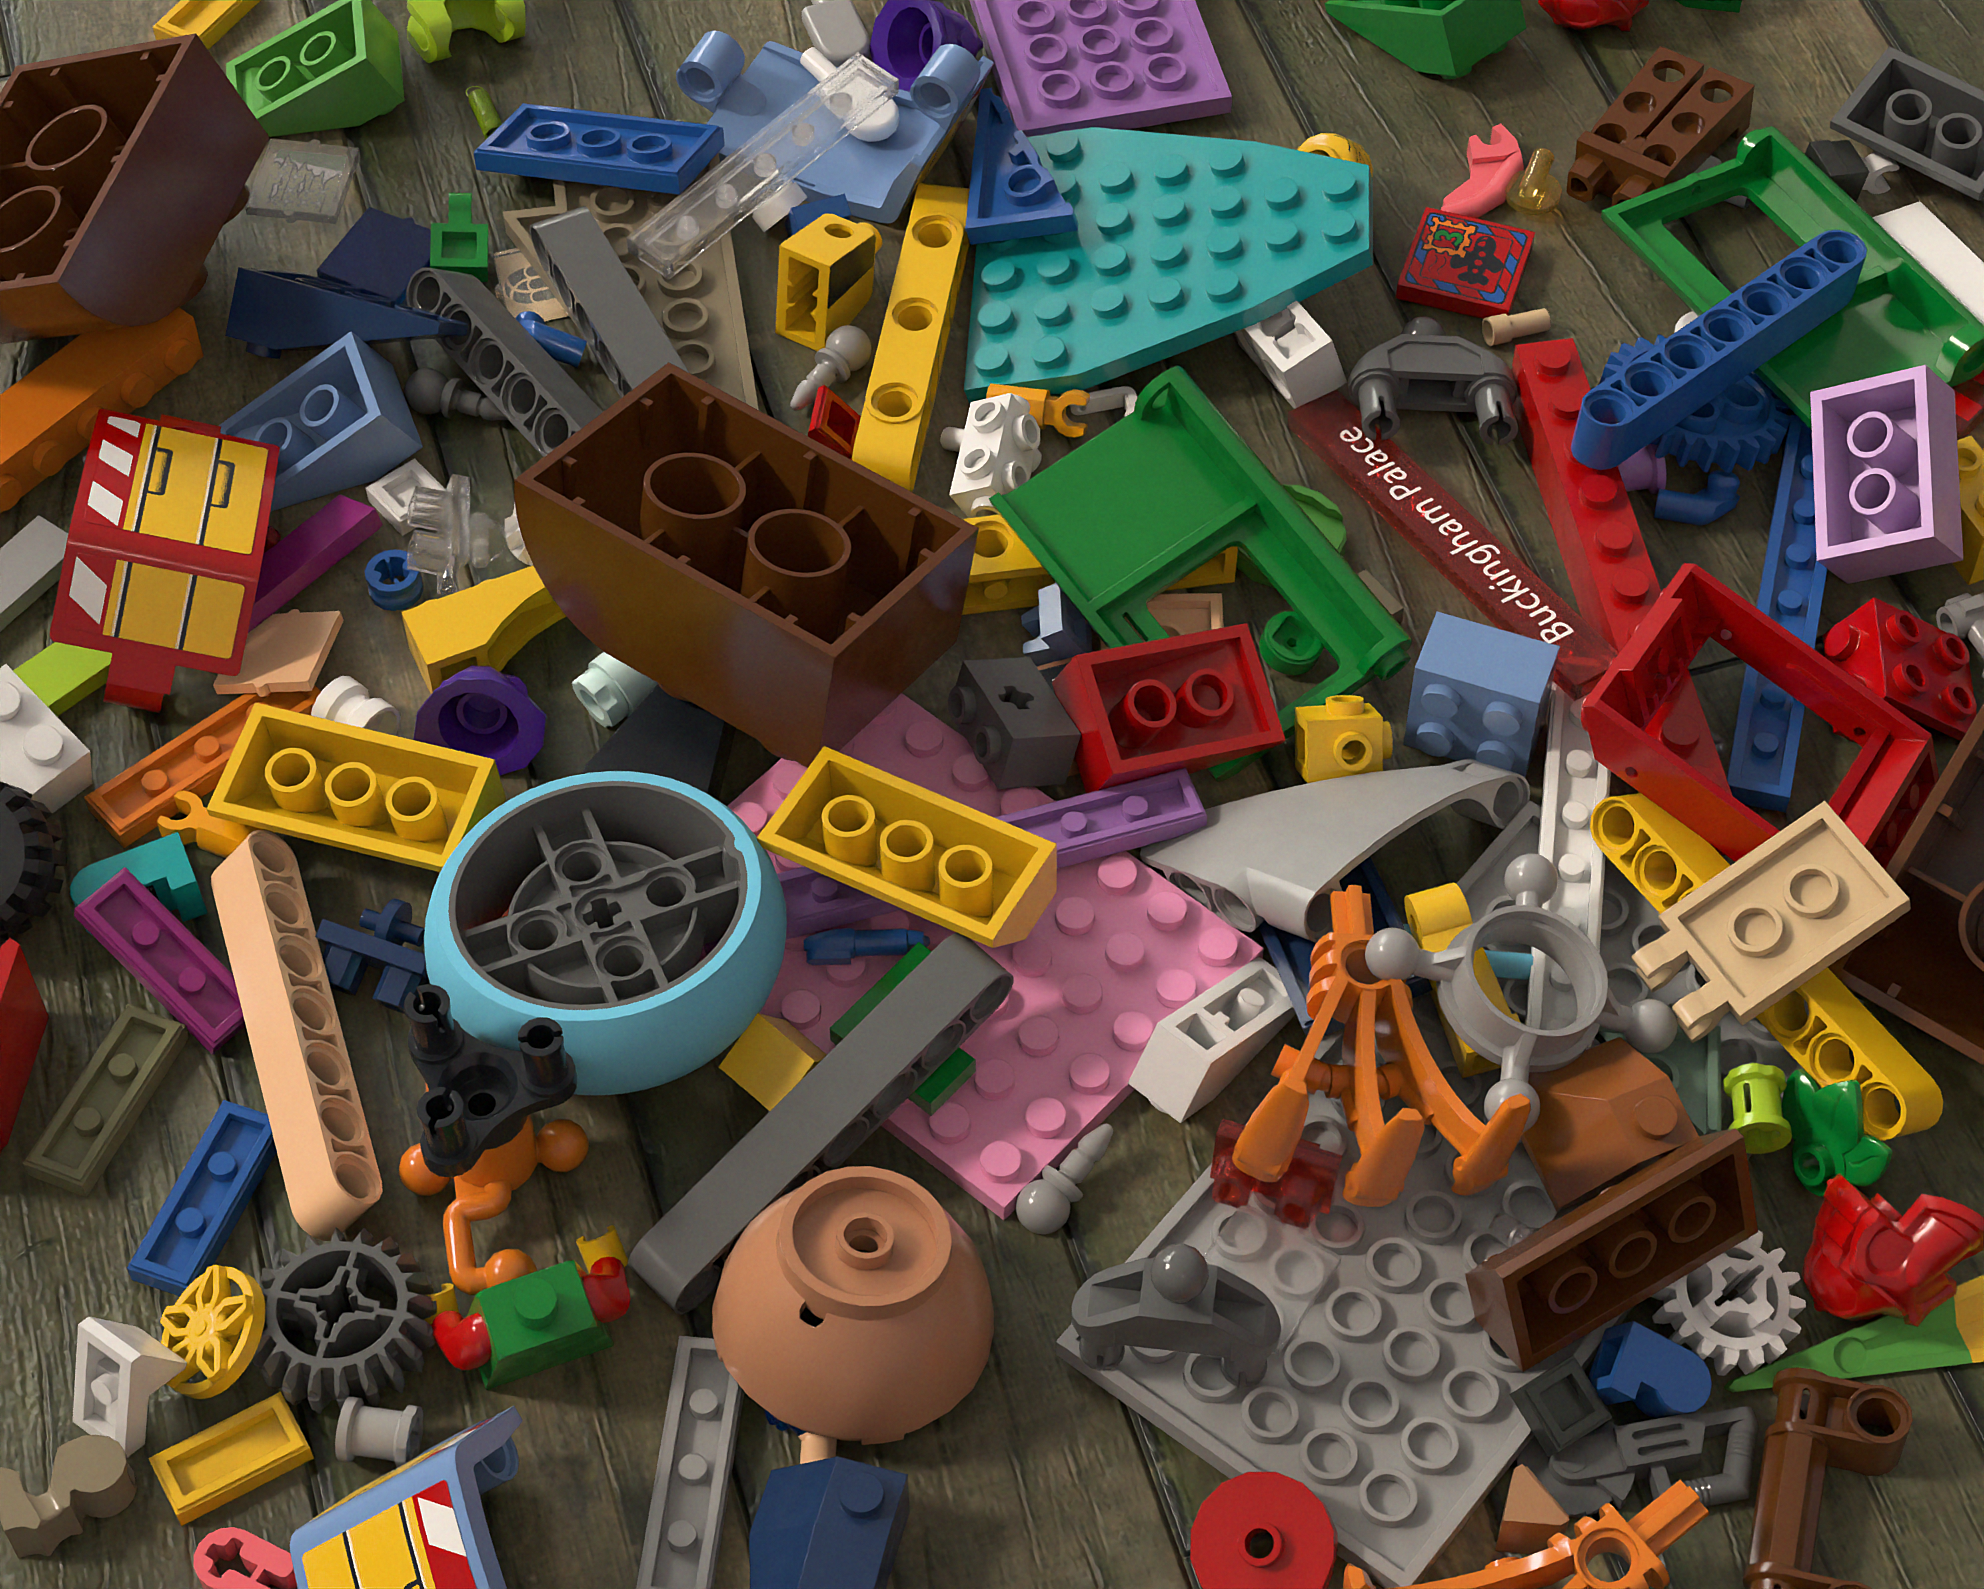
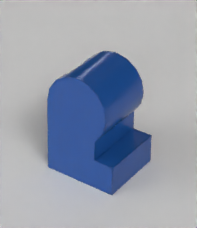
[1588,1321,1712,1418]

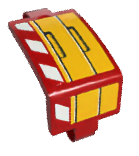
[49,409,280,713]

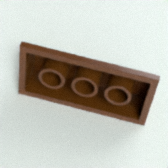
[1465,1128,1758,1372]

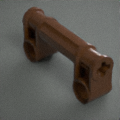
[1743,1367,1913,1589]

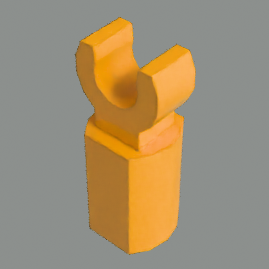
[986,383,1090,438]
[157,791,275,858]

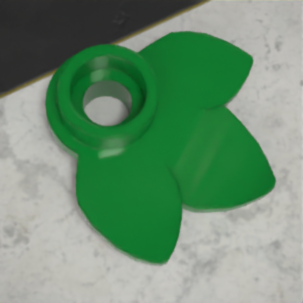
[1782,1069,1892,1197]

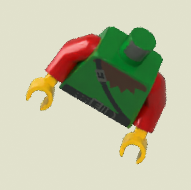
[424,1225,631,1390]

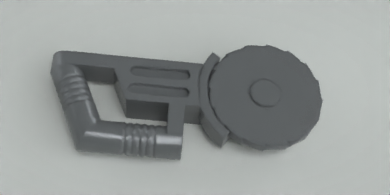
[1516,1406,1759,1519]

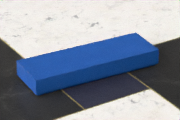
[127,1100,277,1296]

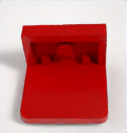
[1823,597,1977,742]

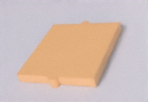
[213,609,344,697]

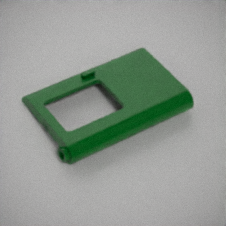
[1601,126,1984,431]

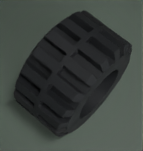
[0,782,66,941]

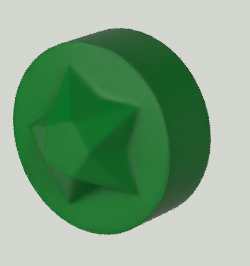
[1259,611,1324,675]

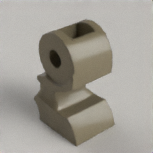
[0,1435,137,1559]

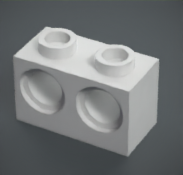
[1234,301,1347,414]

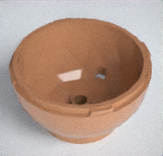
[712,1166,994,1445]

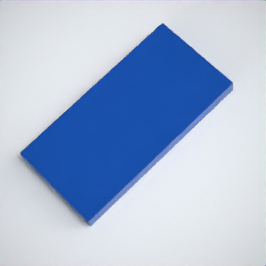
[474,103,725,195]

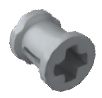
[335,1397,423,1468]

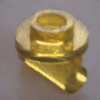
[1506,148,1562,215]

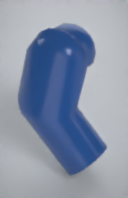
[1654,470,1740,526]

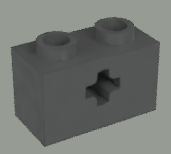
[948,657,1081,789]

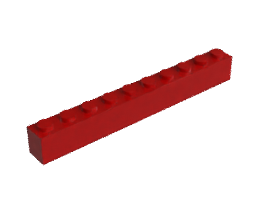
[1511,338,1733,855]

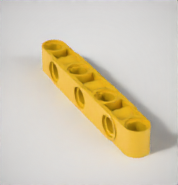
[852,183,970,492]

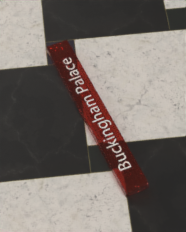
[1288,389,1619,701]

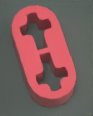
[193,1527,297,1589]

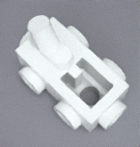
[940,393,1042,518]

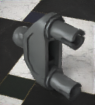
[1348,316,1518,445]
[1071,1244,1281,1387]

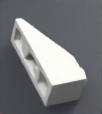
[1128,956,1296,1123]

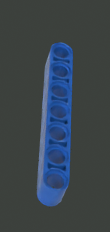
[1570,230,1867,470]

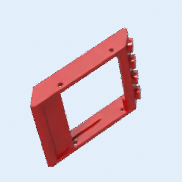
[1581,563,1940,870]

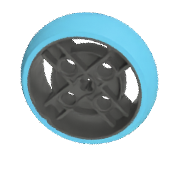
[424,771,787,1095]

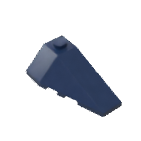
[225,267,468,359]
[749,1456,910,1589]

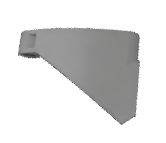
[1140,759,1530,943]

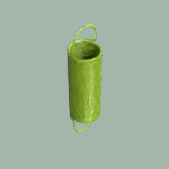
[466,86,502,139]

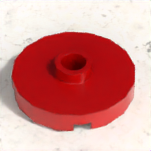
[1190,1472,1338,1589]

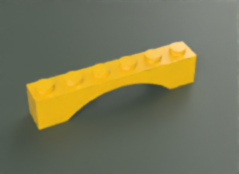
[401,565,567,694]

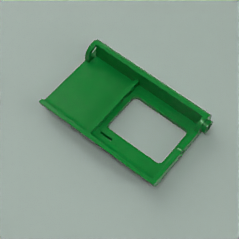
[989,366,1412,782]

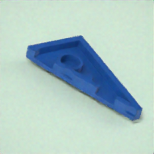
[965,88,1078,245]

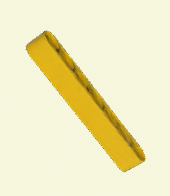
[1590,793,1943,1141]

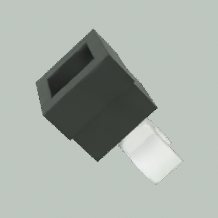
[1805,140,1899,202]

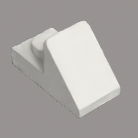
[73,1317,187,1458]

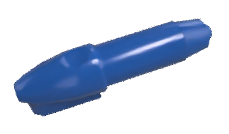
[804,928,930,965]

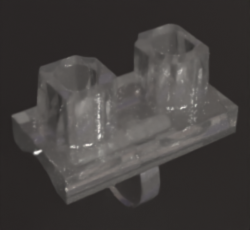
[407,474,507,595]

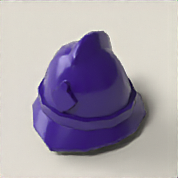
[869,0,983,92]
[413,666,546,775]

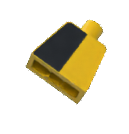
[775,214,882,351]

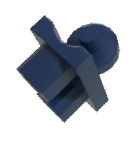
[315,898,430,1015]

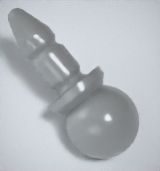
[790,325,872,411]
[1016,1123,1113,1235]

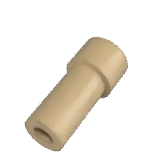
[1482,308,1551,346]

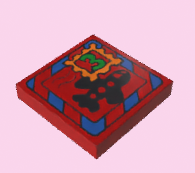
[1396,207,1535,319]

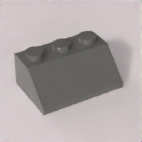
[1830,46,1984,201]

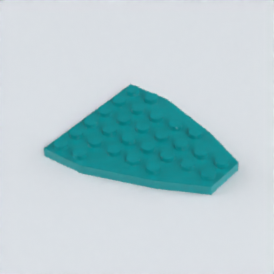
[964,127,1373,404]

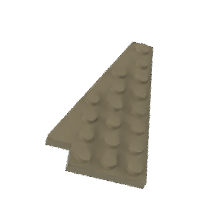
[503,153,759,410]

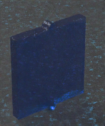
[316,207,431,305]

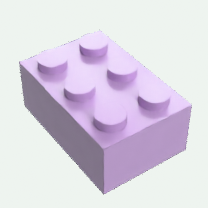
[1810,365,1963,584]

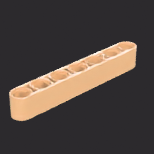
[211,830,383,1241]

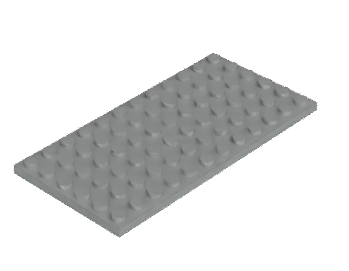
[1056,800,1864,1589]

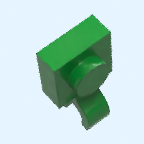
[430,192,489,282]

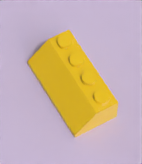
[206,702,506,872]
[757,746,1057,948]

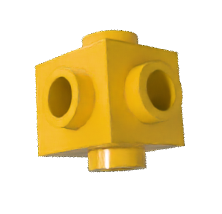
[1295,695,1393,783]

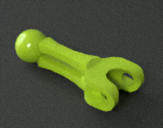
[407,0,526,63]

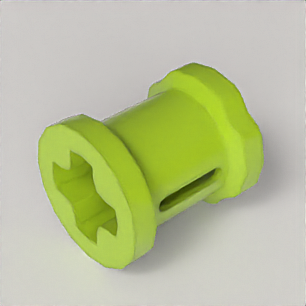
[1723,1063,1792,1154]

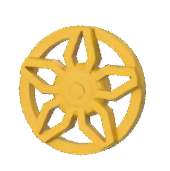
[160,1265,265,1399]

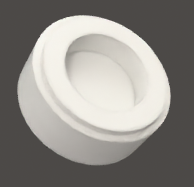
[752,181,807,232]

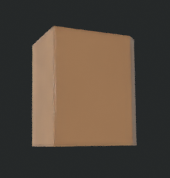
[1495,1464,1570,1554]

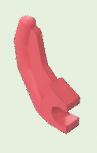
[1441,123,1524,219]

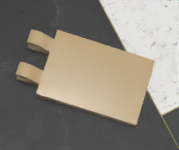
[1631,801,1911,1043]

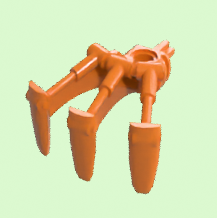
[1232,885,1531,1207]
[1343,1479,1709,1589]

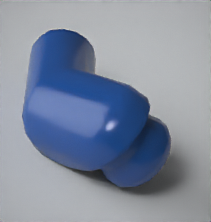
[515,311,587,368]

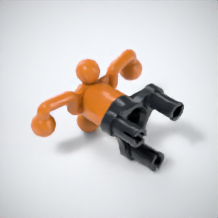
[399,984,589,1295]

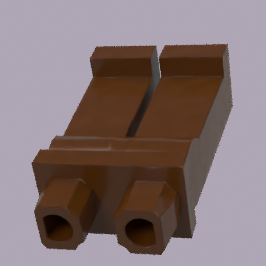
[1566,46,1755,206]

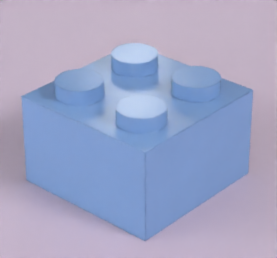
[1403,612,1560,777]

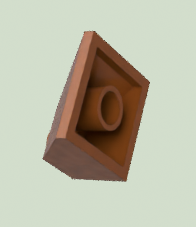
[1521,1037,1699,1212]

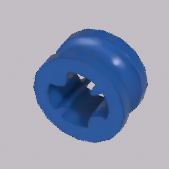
[365,549,424,611]

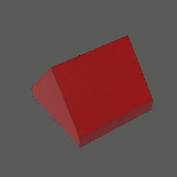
[808,385,861,460]

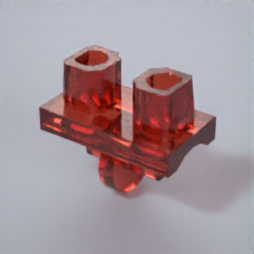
[1210,1119,1343,1229]

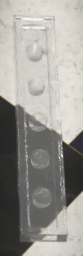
[626,52,899,280]

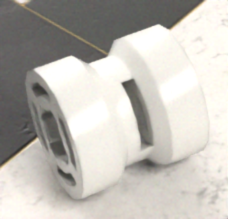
[311,676,401,736]

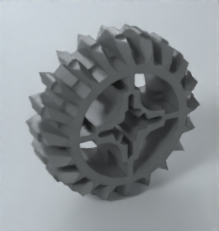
[252,1227,437,1415]

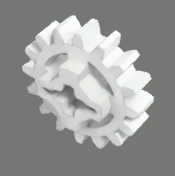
[1651,1230,1806,1376]

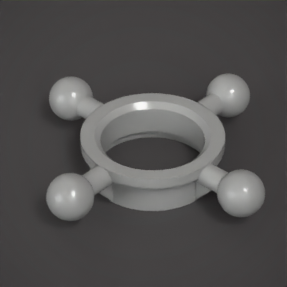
[1365,853,1678,1133]

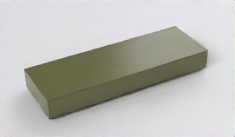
[23,1004,190,1198]

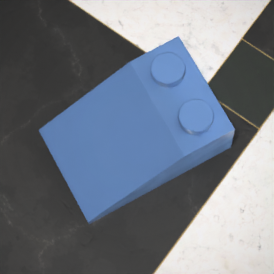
[218,332,423,512]

